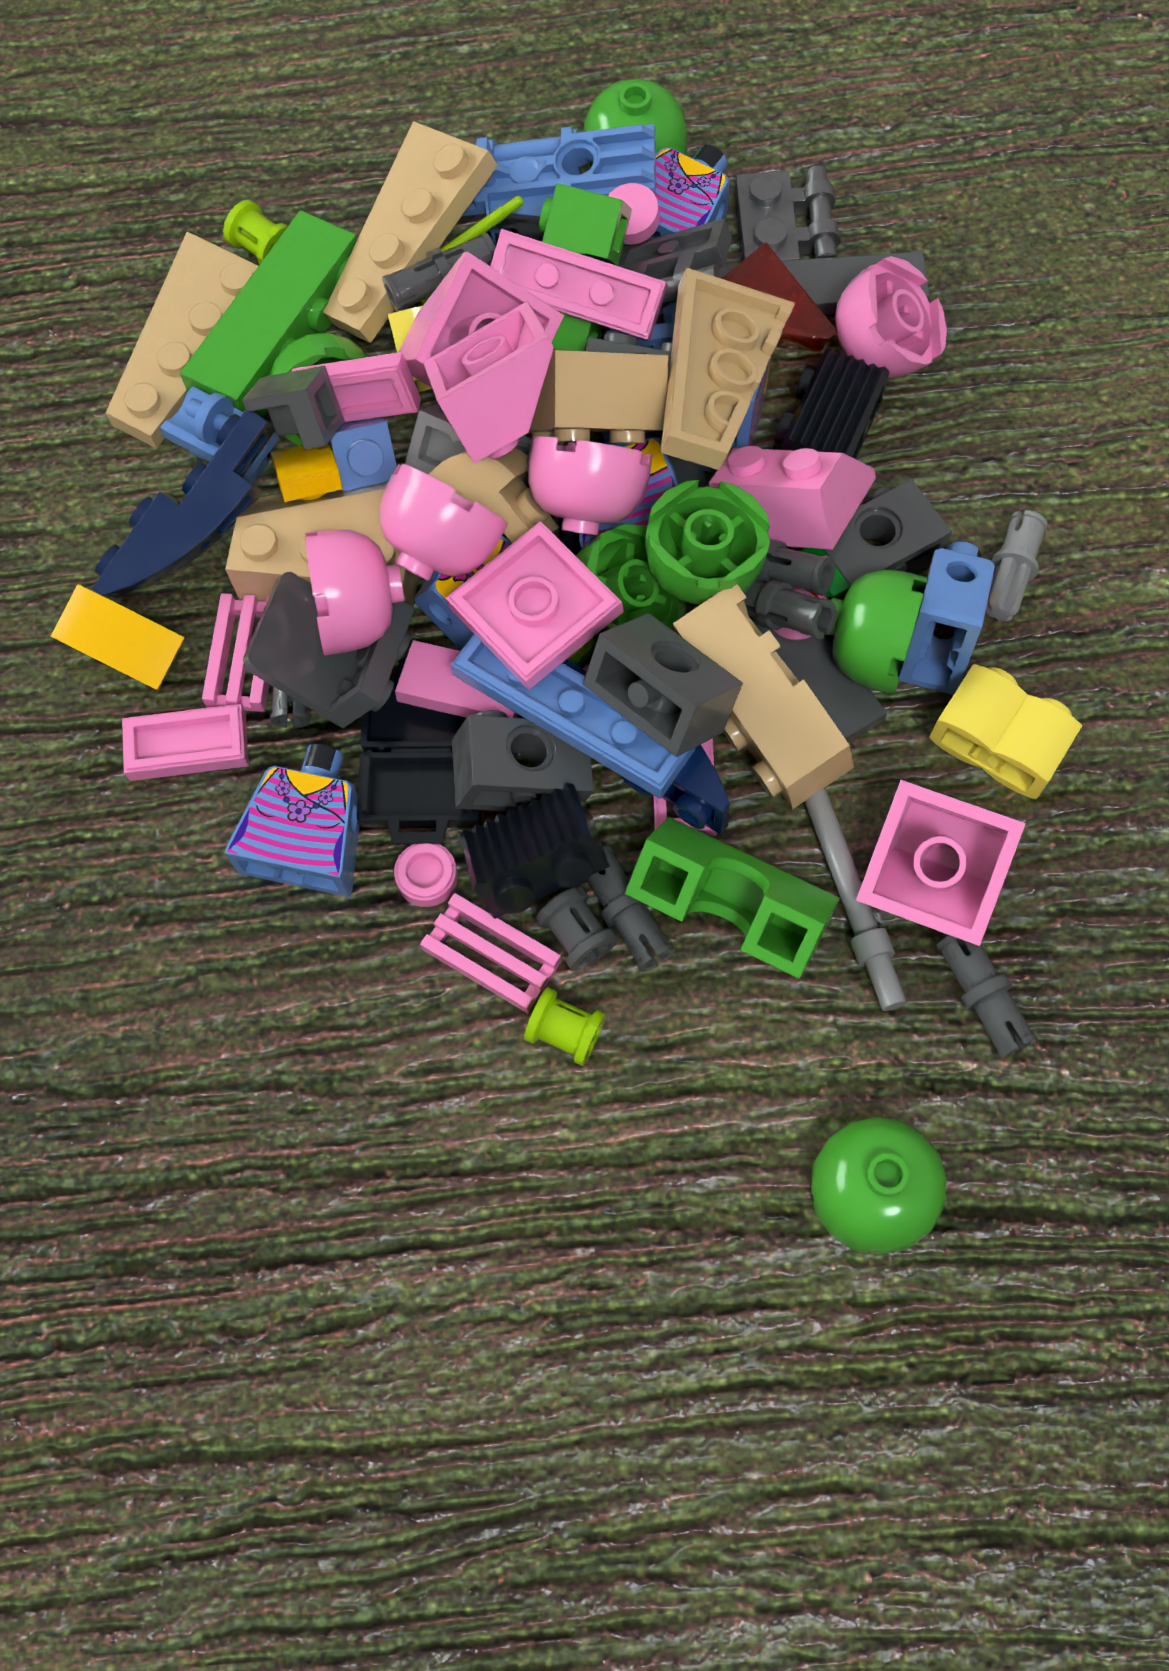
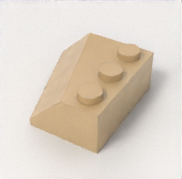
[225,482,419,619]

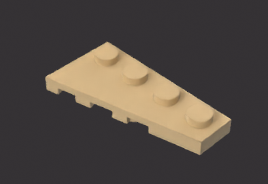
[323,121,498,343]
[105,232,258,449]
[661,267,795,470]

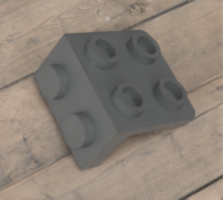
[243,572,415,728]

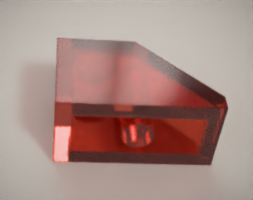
[722,242,837,352]

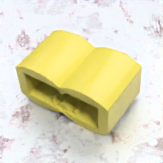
[929,664,1082,800]

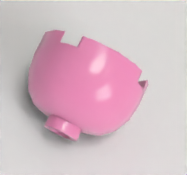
[835,256,947,379]
[528,436,653,536]
[380,464,508,581]
[305,529,404,656]

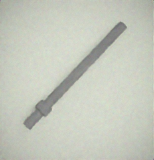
[804,788,907,1011]

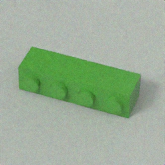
[180,210,357,416]

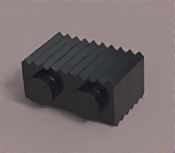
[775,348,889,460]
[460,783,610,919]

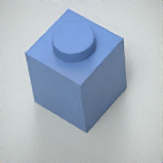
[329,417,397,492]

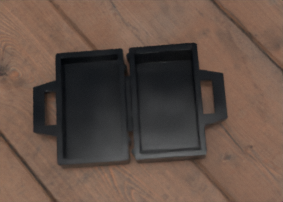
[357,659,482,844]

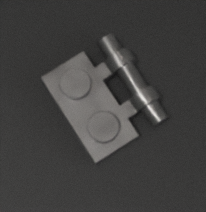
[735,166,841,263]
[618,219,732,303]

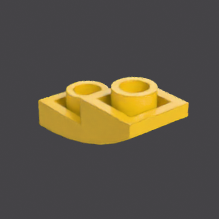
[270,443,343,502]
[51,584,185,691]

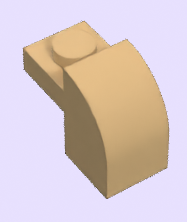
[428,448,560,543]

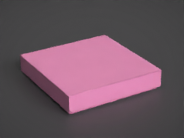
[446,521,624,691]

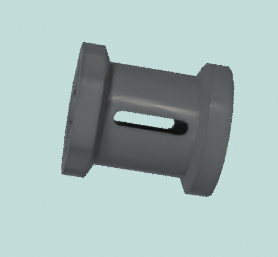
[536,887,618,971]

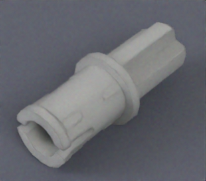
[985,510,1048,622]

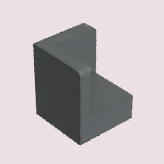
[242,366,344,449]

